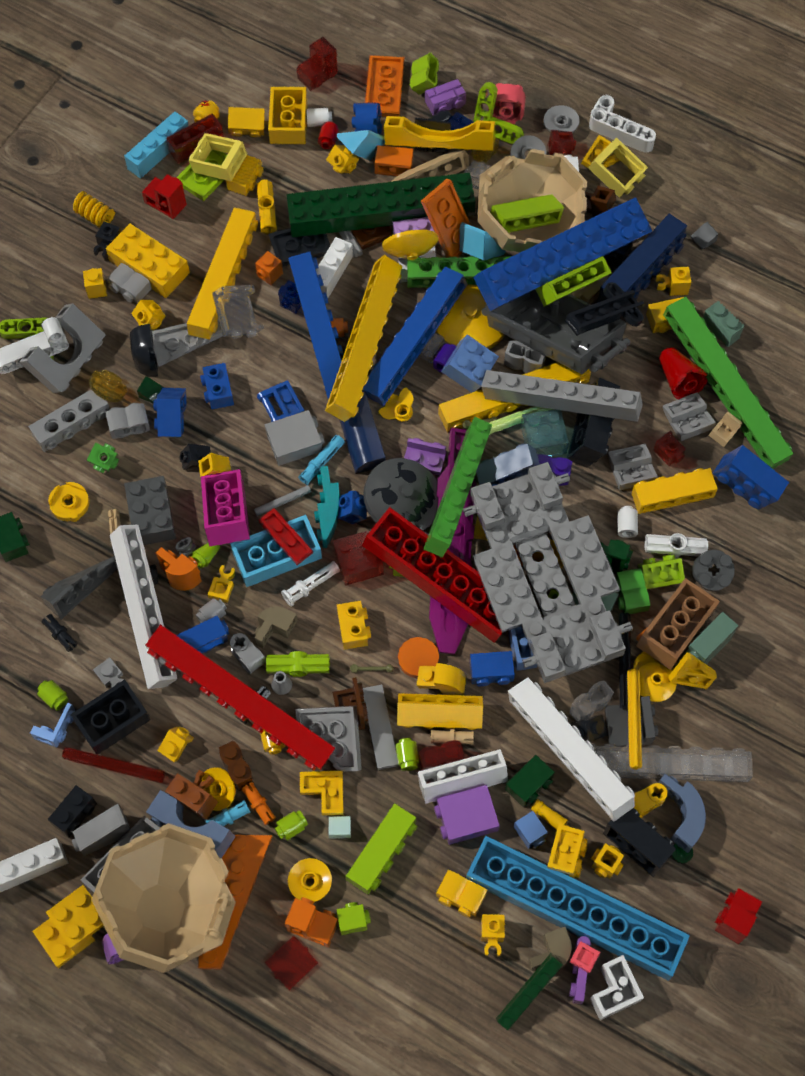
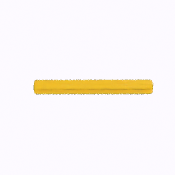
[627,668,642,770]

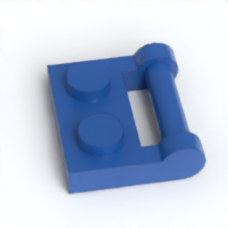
[257,380,304,422]

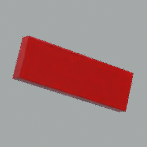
[258,508,313,565]

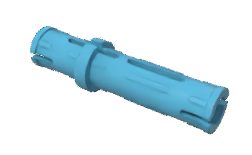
[298,435,345,485]

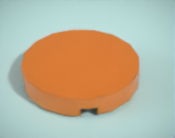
[398,637,439,678]

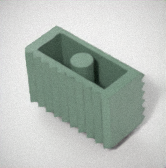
[703,301,744,347]

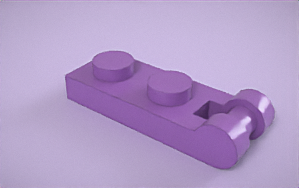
[569,936,591,1005]

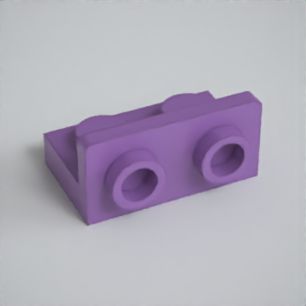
[404,438,446,476]

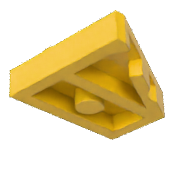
[581,135,620,168]
[669,652,717,689]

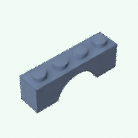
[146,790,236,858]

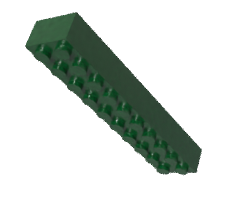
[286,172,476,237]

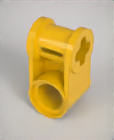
[634,783,667,818]

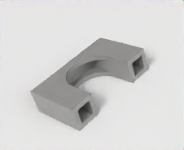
[19,303,106,393]

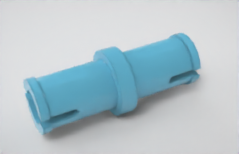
[206,800,251,826]

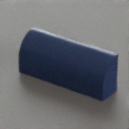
[339,390,386,474]

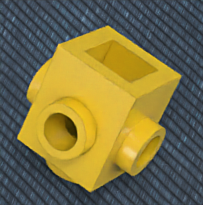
[326,145,359,174]
[131,300,166,330]
[591,843,624,879]

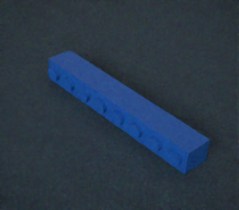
[288,252,344,400]
[362,267,467,406]

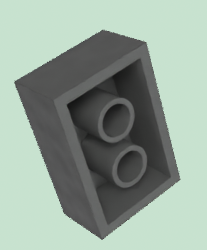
[124,476,176,545]

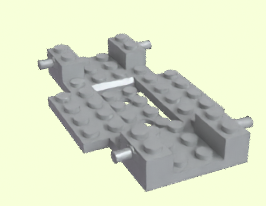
[463,462,633,683]

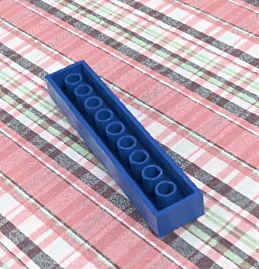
[473,197,652,312]

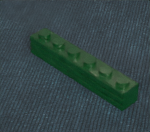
[496,953,563,1031]

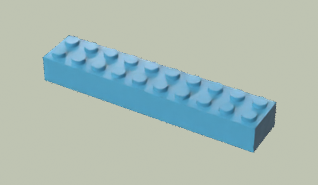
[466,835,690,981]

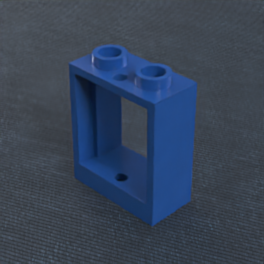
[176,615,229,654]

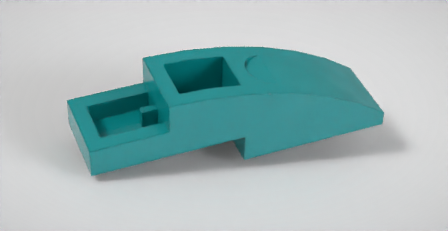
[314,466,340,548]

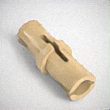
[431,729,474,746]

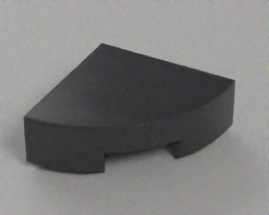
[149,564,159,585]

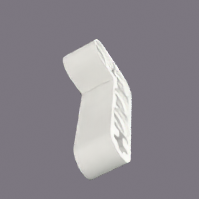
[589,95,656,153]
[0,317,69,374]

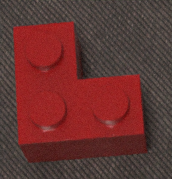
[142,174,187,220]
[715,888,762,944]

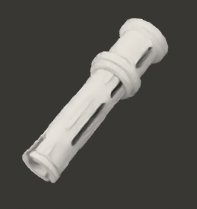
[281,561,340,607]

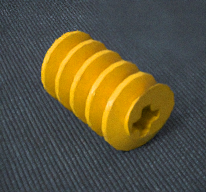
[73,191,115,228]

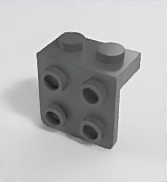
[605,696,658,747]

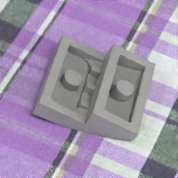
[663,393,716,441]
[608,444,658,490]

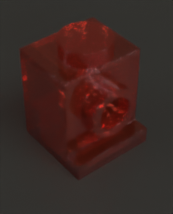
[547,130,576,156]
[653,430,686,466]

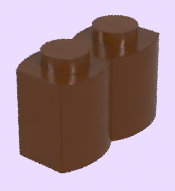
[219,741,254,791]

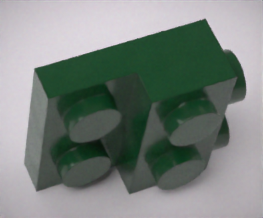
[600,539,633,574]

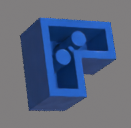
[153,388,187,437]

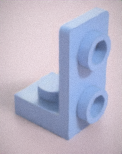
[30,703,75,748]

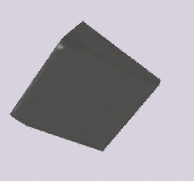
[690,222,718,250]

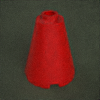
[659,347,707,400]

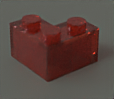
[297,37,338,91]

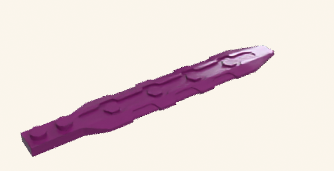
[429,428,477,655]

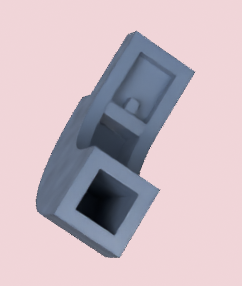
[658,774,706,853]

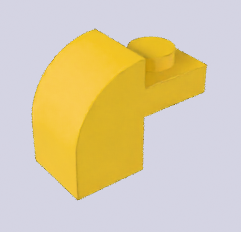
[416,663,467,695]

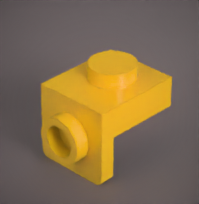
[157,727,194,762]

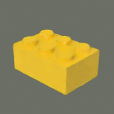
[268,87,307,144]

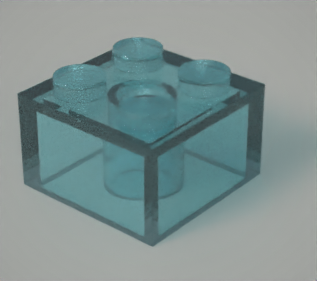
[521,409,569,456]

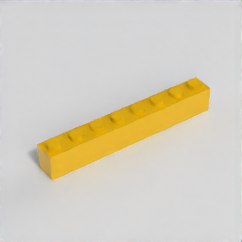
[186,207,258,340]
[438,362,591,433]

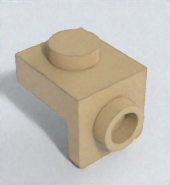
[709,412,743,447]

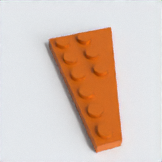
[198,835,273,969]

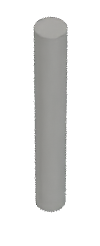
[254,485,311,516]

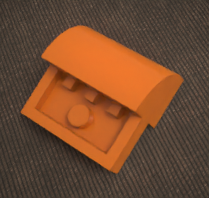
[156,547,202,591]

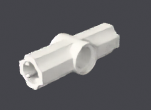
[645,533,708,557]

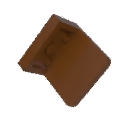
[332,677,368,730]

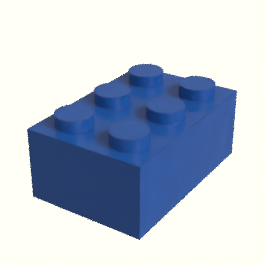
[713,445,789,510]

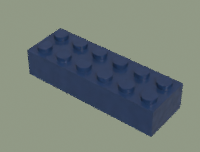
[597,213,687,303]

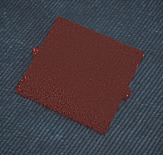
[264,936,318,991]

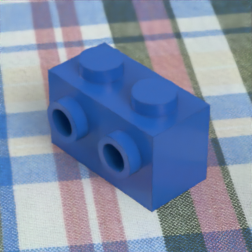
[200,363,234,410]
[470,651,515,686]

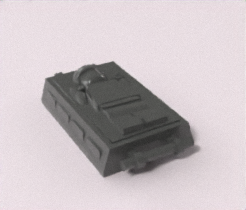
[481,290,631,374]

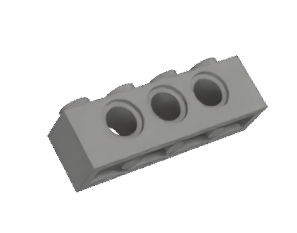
[28,387,110,452]

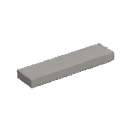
[363,685,399,770]

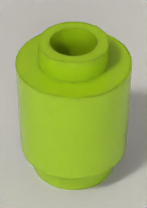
[37,680,69,711]
[395,738,419,771]
[274,810,308,841]

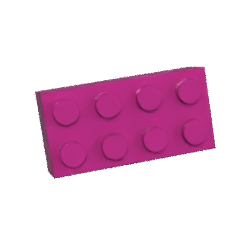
[201,469,250,547]

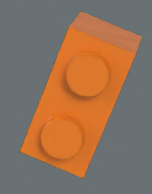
[375,145,413,176]

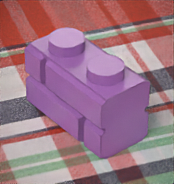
[425,79,466,115]

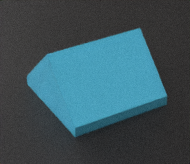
[337,130,385,161]
[460,222,506,260]

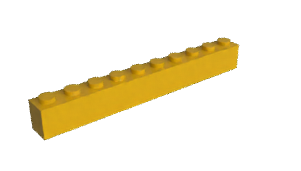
[325,255,403,422]

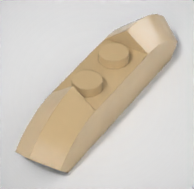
[391,149,469,182]

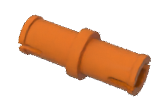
[241,782,276,825]

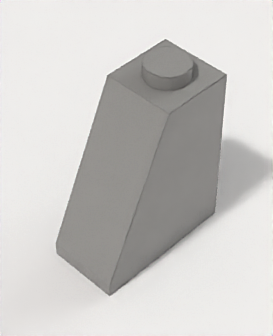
[72,804,131,856]

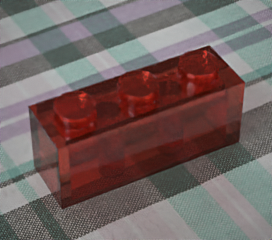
[166,113,224,164]

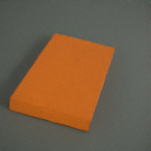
[365,55,405,117]
[421,179,471,258]

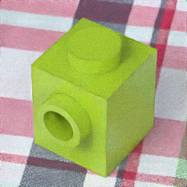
[336,902,371,935]

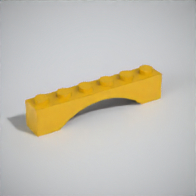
[384,116,495,151]

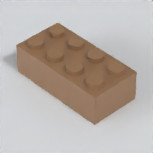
[636,578,720,670]

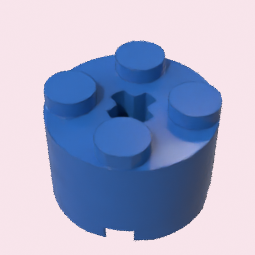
[352,103,382,135]

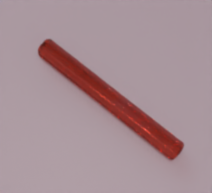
[62,747,165,783]

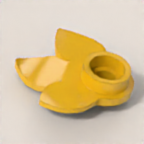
[378,387,414,422]

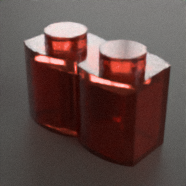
[419,740,464,770]

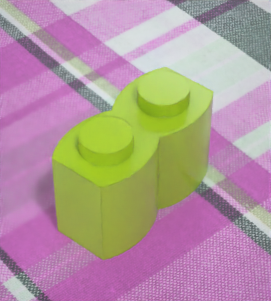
[410,53,439,95]

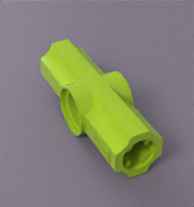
[266,651,330,677]

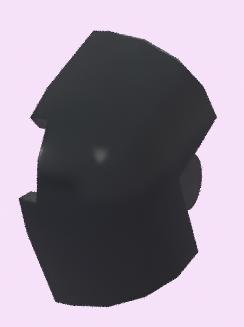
[130,324,158,377]

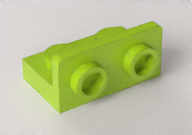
[638,554,685,589]

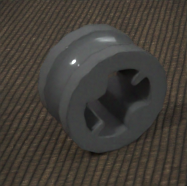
[175,537,196,556]

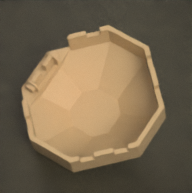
[477,149,587,252]
[92,823,236,973]

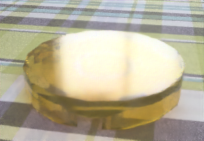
[89,370,127,402]

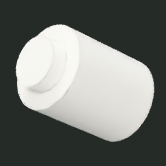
[307,108,332,127]
[617,506,638,538]

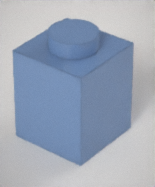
[514,811,548,849]

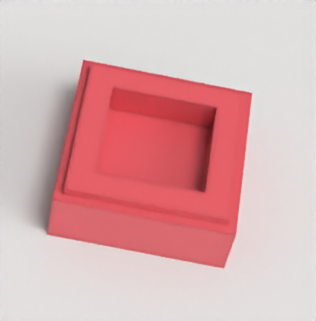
[570,941,600,974]

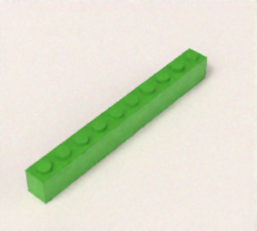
[663,297,794,469]

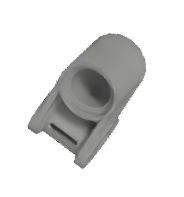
[230,633,266,674]

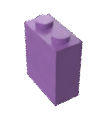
[434,785,499,845]

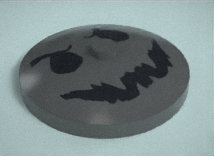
[363,458,438,531]

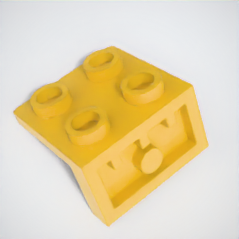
[547,824,588,879]

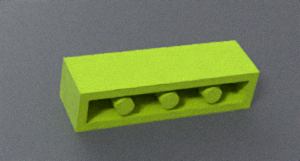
[490,194,564,233]
[536,256,611,307]
[346,803,417,895]

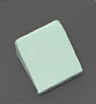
[329,816,351,839]

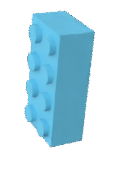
[230,515,322,587]

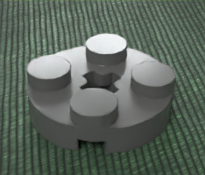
[692,550,735,591]

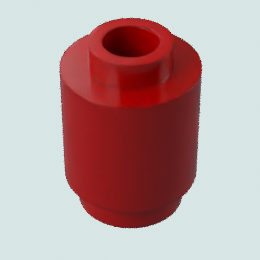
[318,121,339,149]

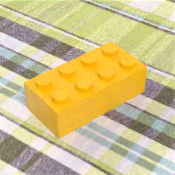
[106,224,190,298]

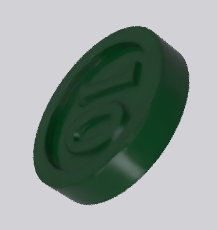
[672,843,693,864]

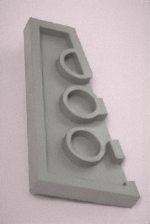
[152,314,229,367]

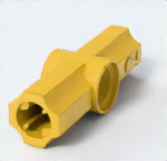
[257,179,277,235]

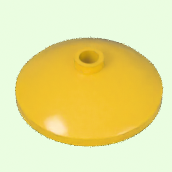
[382,230,438,260]

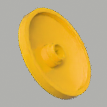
[435,285,505,349]

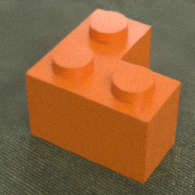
[285,897,339,948]

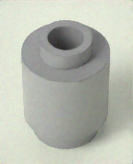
[195,598,227,623]

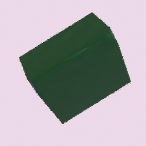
[137,376,164,404]

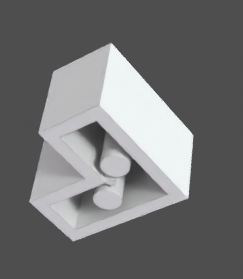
[590,955,644,1020]

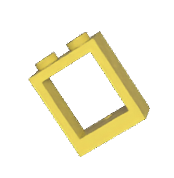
[189,133,247,181]
[588,137,648,198]

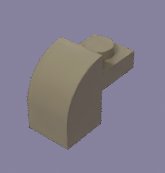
[254,606,298,648]
[528,927,572,971]

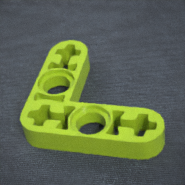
[473,82,524,144]
[0,317,54,360]

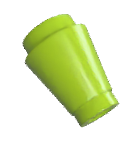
[191,543,220,569]

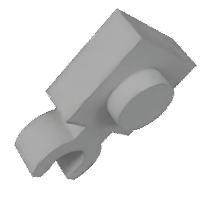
[93,657,124,688]

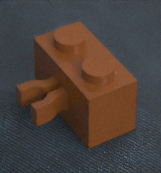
[165,769,218,820]

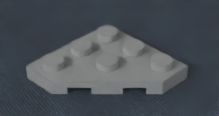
[295,706,362,771]

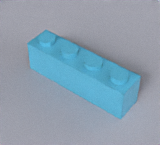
[124,111,190,179]

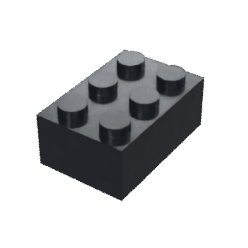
[70,679,151,755]
[603,808,676,878]

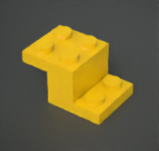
[32,885,104,968]

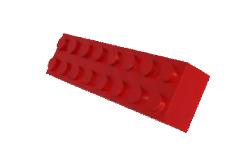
[362,507,502,643]

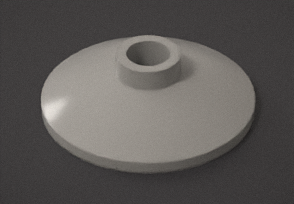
[544,105,579,136]
[510,135,546,159]

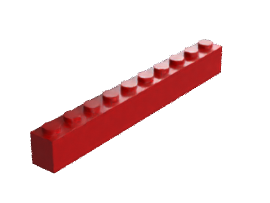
[145,624,335,771]

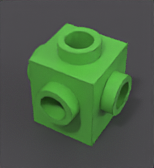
[87,442,119,473]

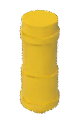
[531,799,569,830]

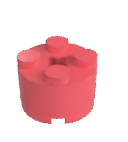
[488,83,526,124]

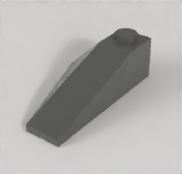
[41,556,118,620]

